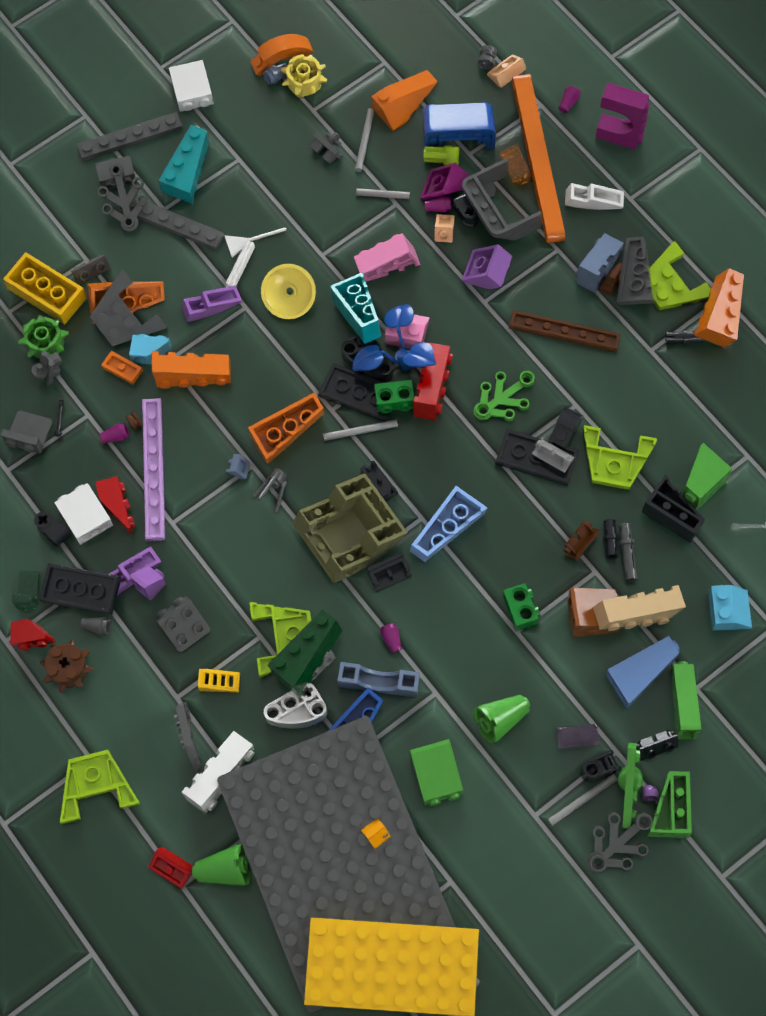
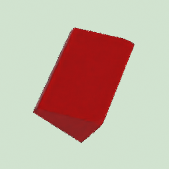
[148,847,193,889]

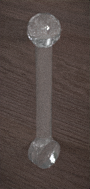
[731,522,766,530]

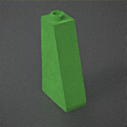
[671,661,701,739]

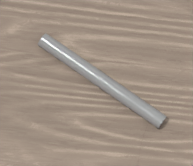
[355,108,374,172]
[323,419,398,441]
[548,774,618,826]

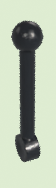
[54,400,64,437]

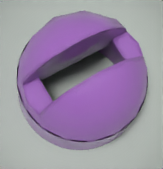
[642,785,659,802]

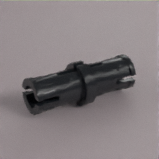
[665,330,704,345]
[603,519,619,559]

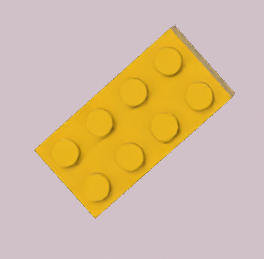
[3,252,87,325]

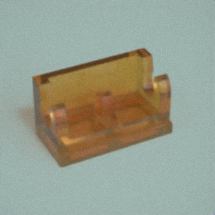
[499,144,533,186]

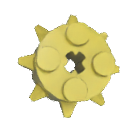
[281,54,327,98]

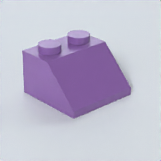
[462,244,512,289]

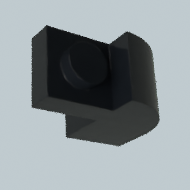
[548,407,584,449]

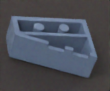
[575,233,624,293]

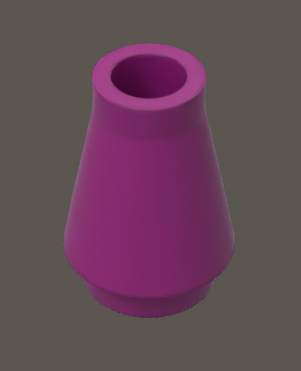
[558,86,581,113]
[425,195,452,213]
[100,423,130,444]
[380,623,402,654]

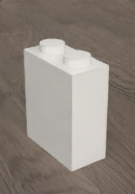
[169,60,214,112]
[54,483,113,545]

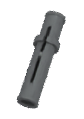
[619,523,638,582]

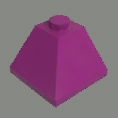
[420,163,469,200]

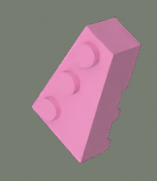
[354,233,421,282]

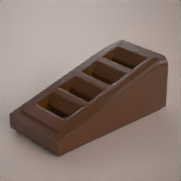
[598,263,623,296]

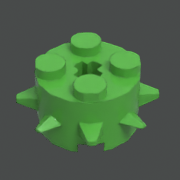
[18,315,69,359]

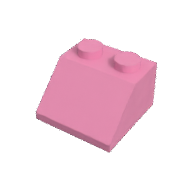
[385,315,430,349]

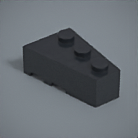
[642,474,705,543]

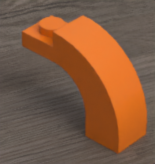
[250,34,313,76]

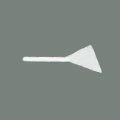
[224,228,286,258]

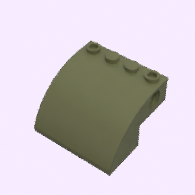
[292,473,408,583]

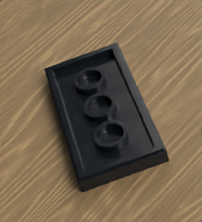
[318,363,392,422]
[495,429,579,486]
[39,563,122,615]

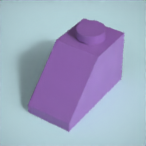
[130,566,166,601]

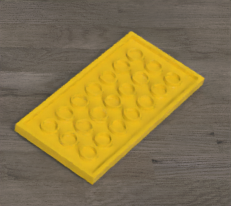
[304,918,479,1016]

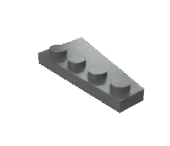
[616,237,654,305]

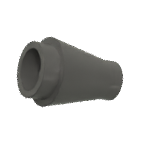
[81,617,112,636]

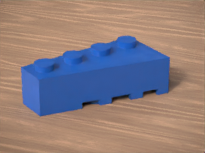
[327,687,383,732]

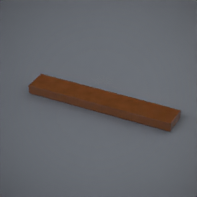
[509,310,621,353]

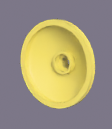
[261,264,316,319]

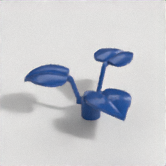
[353,304,436,372]

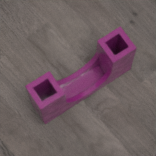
[596,83,651,150]

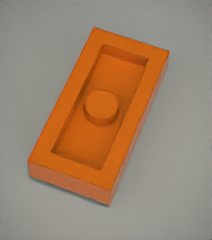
[101,351,143,385]

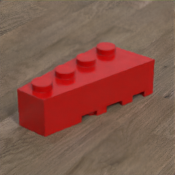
[414,342,453,421]

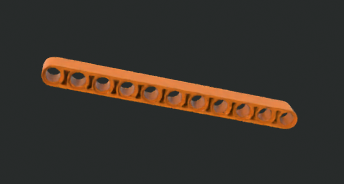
[512,74,565,244]

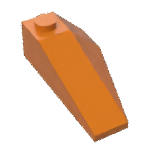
[87,282,165,324]

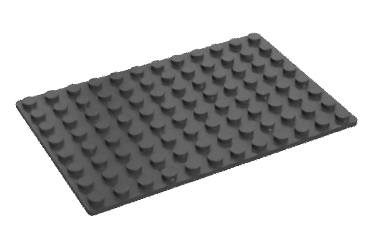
[217,716,456,1013]

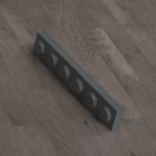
[77,112,183,162]
[120,197,224,250]

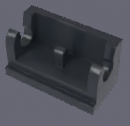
[360,461,399,502]
[367,552,412,592]

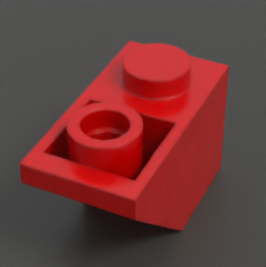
[10,619,55,651]

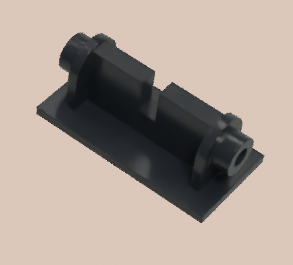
[636,730,678,761]

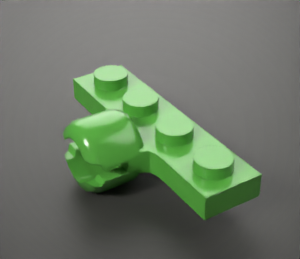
[618,742,643,828]

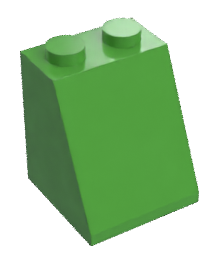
[682,443,732,510]
[410,739,463,807]

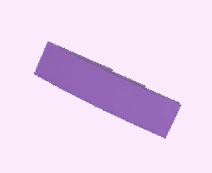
[109,547,161,595]

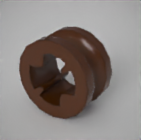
[126,412,142,431]

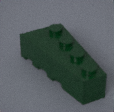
[267,609,342,698]

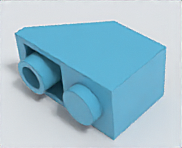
[129,334,172,364]

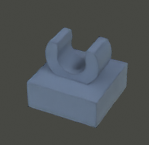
[226,454,250,479]

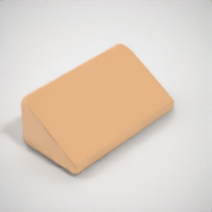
[487,54,526,88]

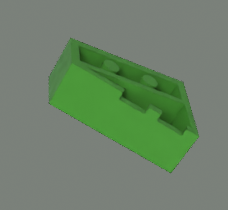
[647,771,692,838]

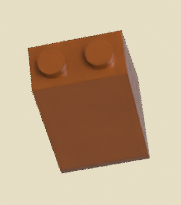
[567,588,621,637]

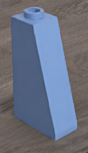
[606,636,680,708]

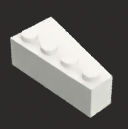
[182,731,255,814]

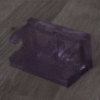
[556,723,600,748]

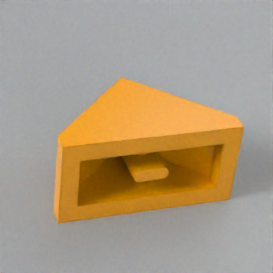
[361,818,391,849]

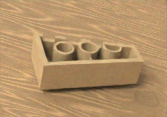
[593,585,686,631]

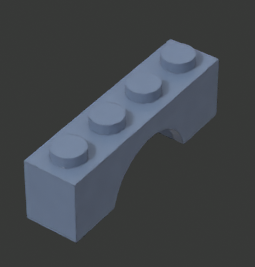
[338,662,420,698]

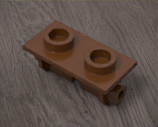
[563,521,600,560]

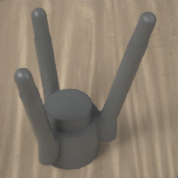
[252,468,288,514]

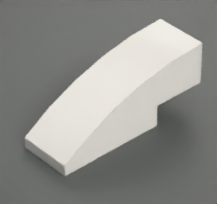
[565,183,624,210]

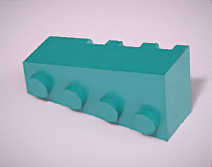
[158,125,209,204]
[330,272,381,344]

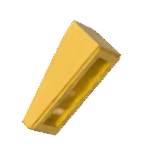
[198,669,240,693]

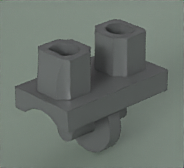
[310,132,343,164]
[31,351,62,385]

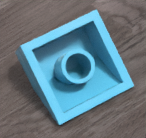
[708,585,752,631]

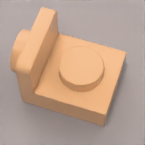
[435,214,455,243]

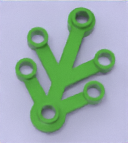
[473,371,535,422]

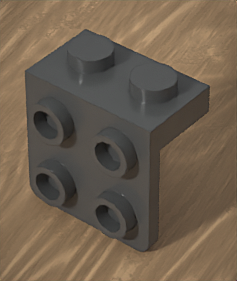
[1,411,53,454]
[154,596,210,652]

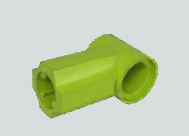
[424,146,459,165]

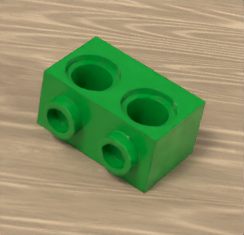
[374,380,414,413]
[503,583,541,632]

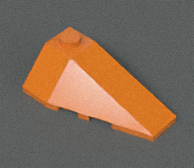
[371,70,438,131]

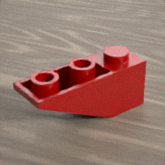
[95,476,135,534]

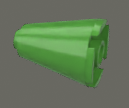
[473,695,530,743]
[192,844,252,886]

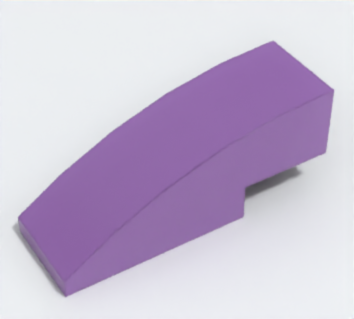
[181,286,242,322]

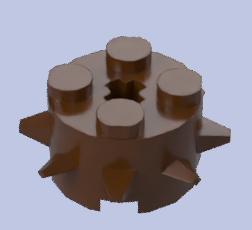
[40,640,93,692]

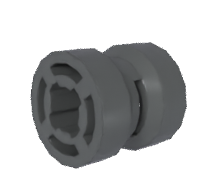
[478,45,497,70]

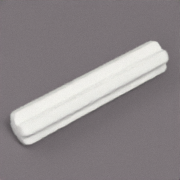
[226,241,255,287]

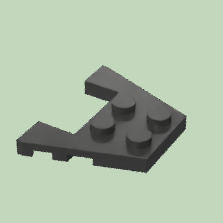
[90,270,167,346]
[174,702,203,775]

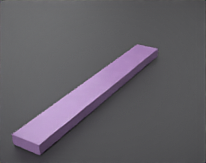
[142,398,165,542]

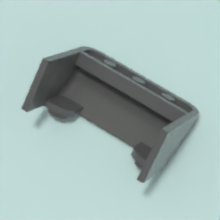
[462,158,542,241]

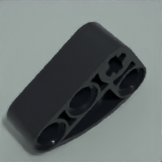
[341,335,393,383]

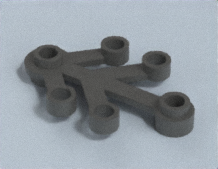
[98,163,148,232]
[587,812,653,873]

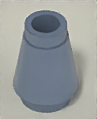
[263,63,288,85]

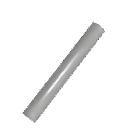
[356,188,410,199]

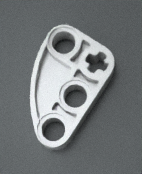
[264,683,327,729]

